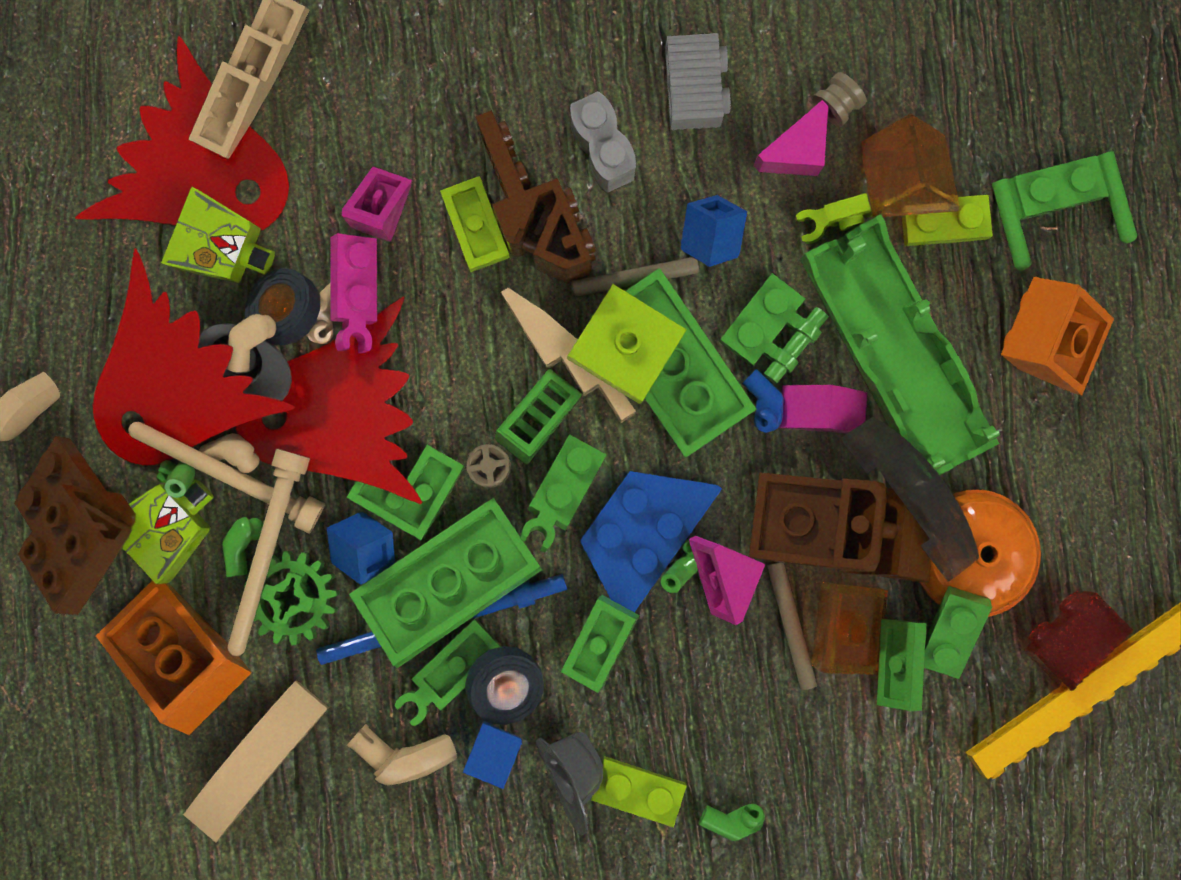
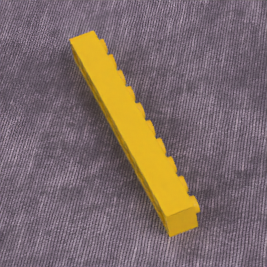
[965,602,1181,779]

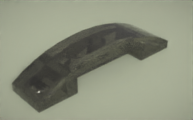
[841,417,979,582]

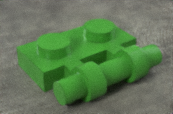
[719,273,829,384]

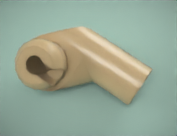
[306,282,333,344]
[227,314,276,372]
[199,433,259,473]

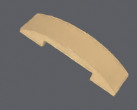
[183,680,329,842]

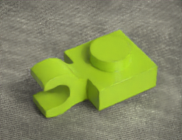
[796,193,873,244]

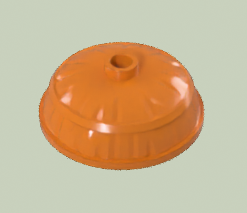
[919,490,1041,617]

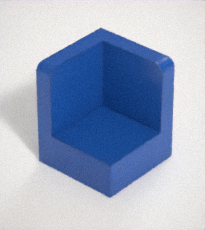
[681,195,747,267]
[327,512,395,585]
[462,720,522,789]

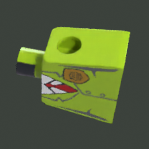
[161,187,275,283]
[122,479,214,585]

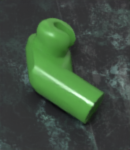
[661,536,702,593]

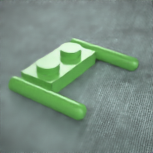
[992,151,1137,271]

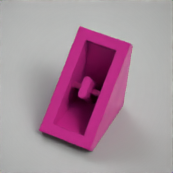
[753,100,828,176]
[341,167,412,242]
[779,385,867,435]
[689,536,765,625]

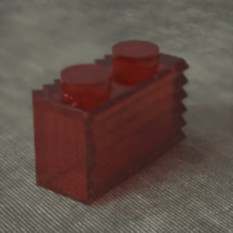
[1024,590,1133,691]

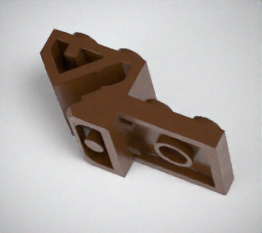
[475,110,596,284]
[15,436,136,615]
[749,472,938,583]

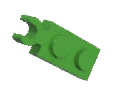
[520,434,607,553]
[394,618,502,726]

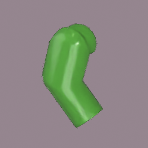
[156,460,195,498]
[222,517,263,577]
[698,804,765,841]

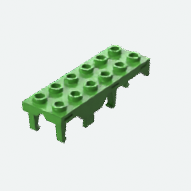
[800,214,1000,484]

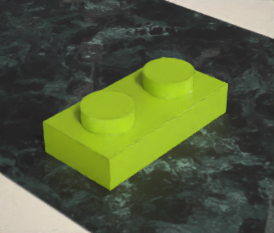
[440,176,510,272]
[901,195,993,246]
[591,756,687,828]

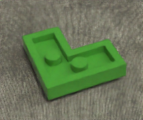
[346,445,466,540]

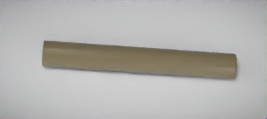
[572,257,699,297]
[767,562,817,690]

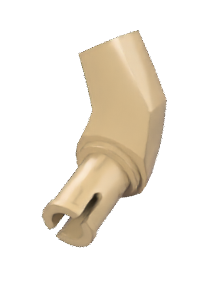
[0,372,60,441]
[346,724,457,786]

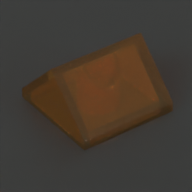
[860,113,960,218]
[811,581,888,675]

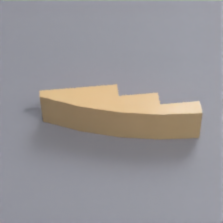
[189,0,310,159]
[501,288,636,423]

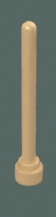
[128,422,325,534]
[228,449,310,656]

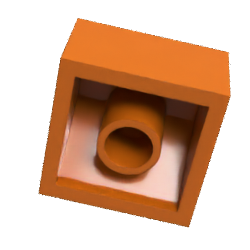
[1001,277,1114,395]

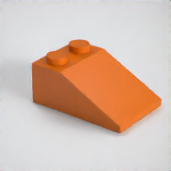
[96,580,252,735]

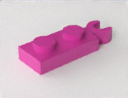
[331,233,377,353]

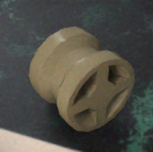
[812,72,867,127]
[467,444,511,488]

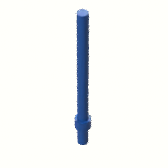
[316,573,568,665]

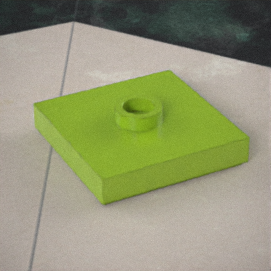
[566,284,687,404]

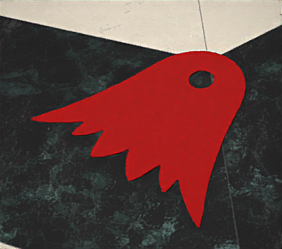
[75,36,289,231]
[93,248,295,465]
[236,297,422,504]

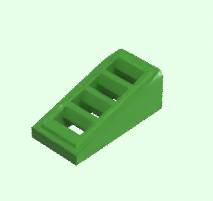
[495,368,583,464]

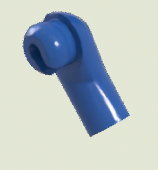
[742,369,784,433]

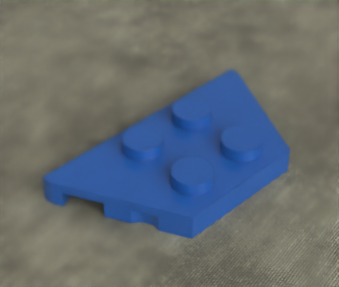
[580,471,722,612]

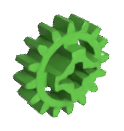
[244,551,340,645]

